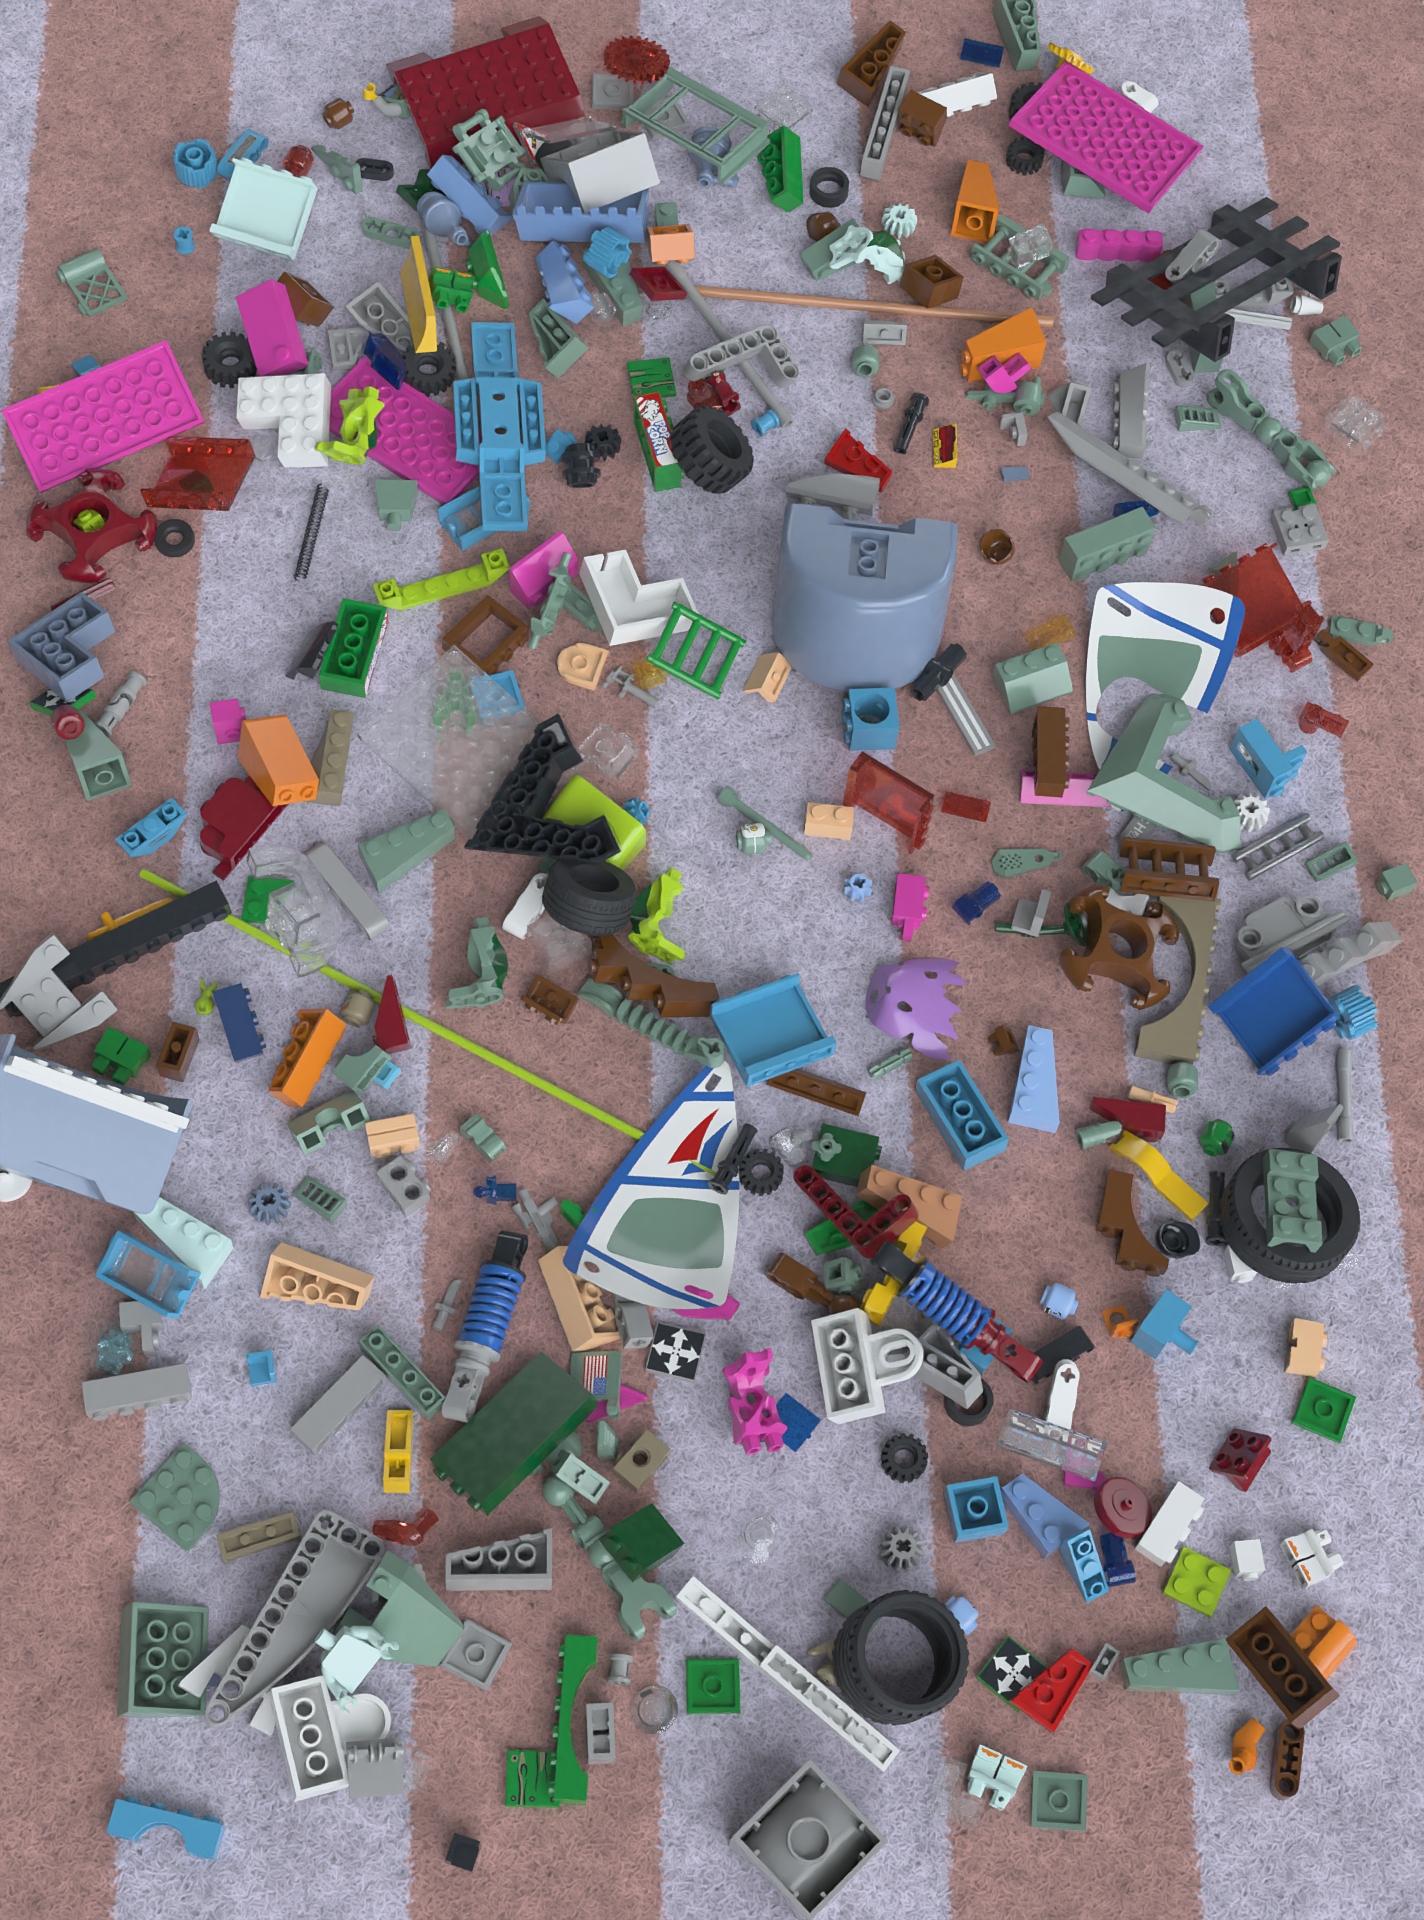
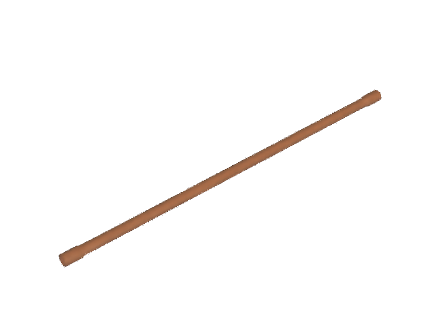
[686,285,1054,328]

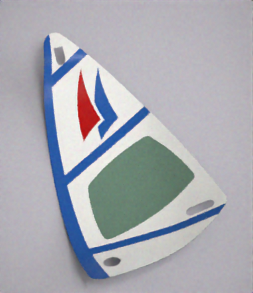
[1086,582,1245,811]
[563,1061,739,1309]

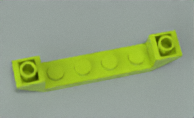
[373,548,510,611]

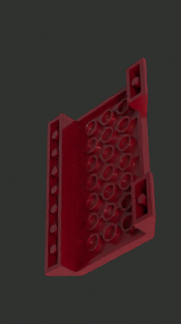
[386,16,587,169]

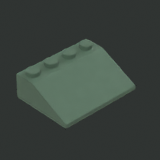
[117,1602,209,1718]

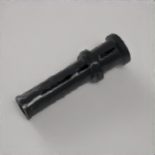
[893,393,930,455]
[708,1123,758,1195]
[1205,1171,1228,1246]

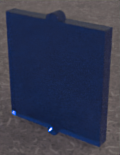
[767,1393,821,1453]

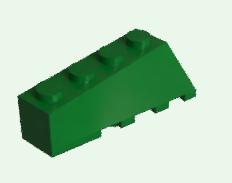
[757,125,803,212]

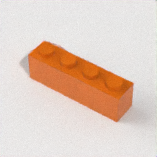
[268,1009,347,1107]

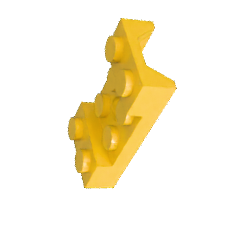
[860,1221,927,1327]

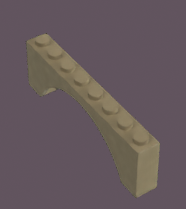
[1134,889,1221,1064]

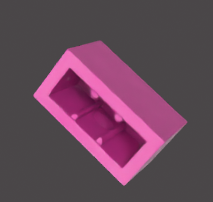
[210,698,247,745]

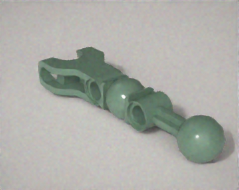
[542,1475,677,1641]

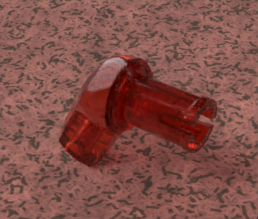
[372,1508,439,1546]

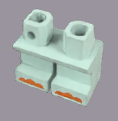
[966,1744,1027,1811]

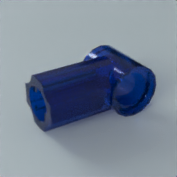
[952,881,1001,925]
[1099,1533,1136,1587]

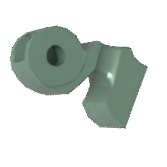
[460,1113,506,1162]

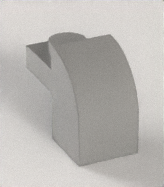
[119,1301,165,1356]

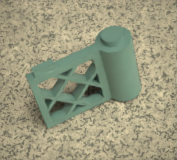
[56,248,128,318]

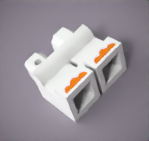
[1280,1529,1344,1590]

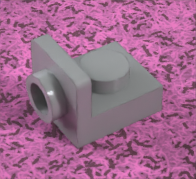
[999,412,1028,446]

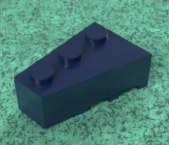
[213,983,266,1063]

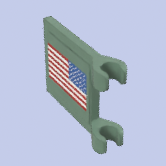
[570,1351,622,1419]

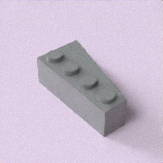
[445,1528,552,1591]

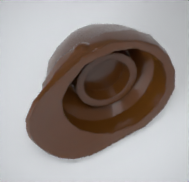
[806,212,841,242]

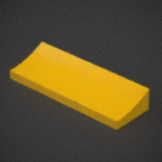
[400,236,437,353]

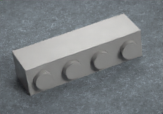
[290,1355,386,1456]
[82,1363,192,1421]

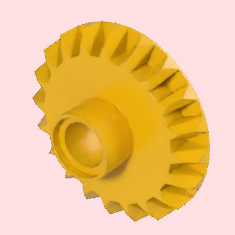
[1047,42,1095,74]

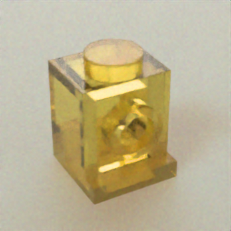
[633,660,669,690]

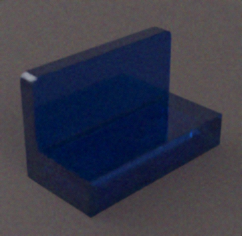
[960,38,1005,68]

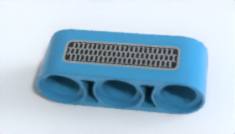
[217,129,269,181]

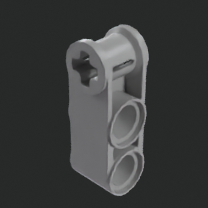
[1165,229,1221,286]

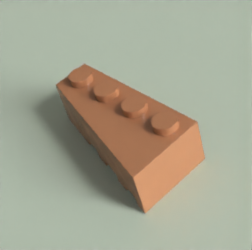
[856,1165,962,1248]

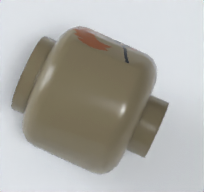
[340,990,376,1028]

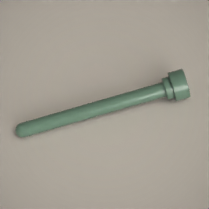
[717,786,812,860]

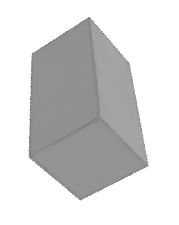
[1088,1643,1120,1682]

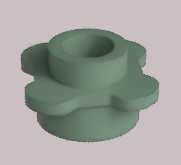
[812,1133,842,1162]

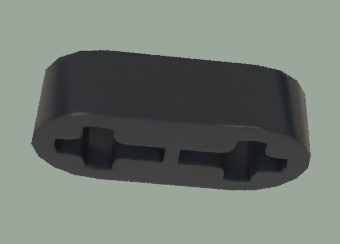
[355,158,394,181]

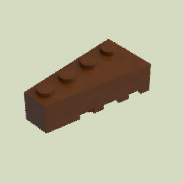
[837,20,906,107]
[1032,706,1070,798]

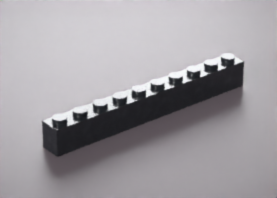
[0,880,232,1017]

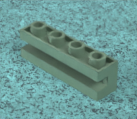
[359,1325,446,1422]

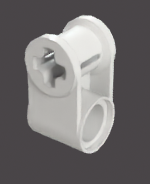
[1121,81,1158,113]

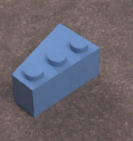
[1000,1474,1090,1559]

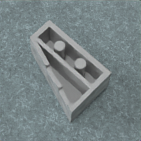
[904,1322,983,1409]

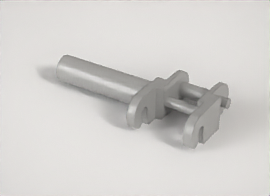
[602,666,660,708]

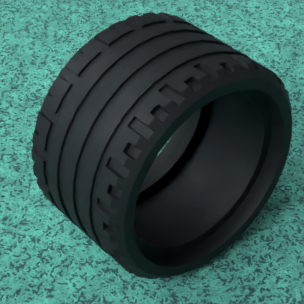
[832,1590,969,1726]

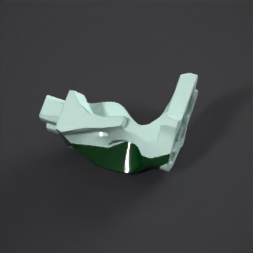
[829,225,906,284]

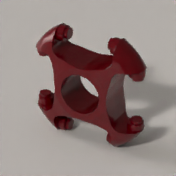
[26,469,157,583]

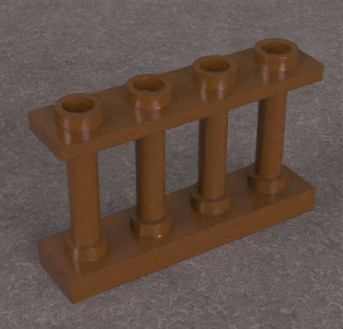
[1119,837,1219,902]

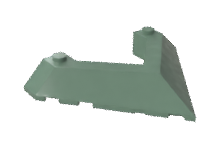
[1086,694,1241,854]

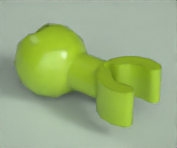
[195,979,217,1015]

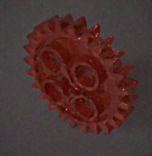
[603,35,670,84]

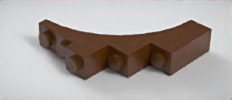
[586,934,720,1018]

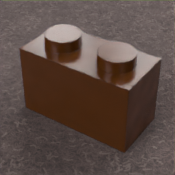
[156,1022,200,1082]

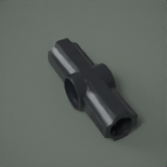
[910,643,967,702]

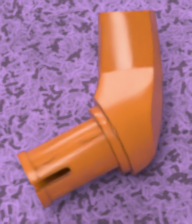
[1229,1717,1266,1775]

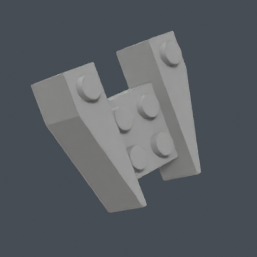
[0,932,118,1050]

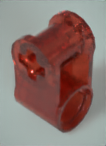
[687,379,723,411]

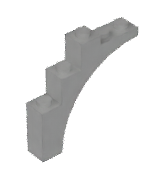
[1300,922,1403,987]

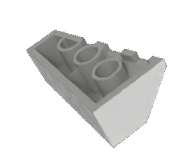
[1112,363,1150,459]

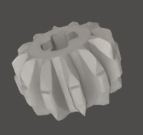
[880,1526,924,1571]

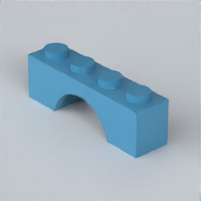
[106,1796,225,1861]

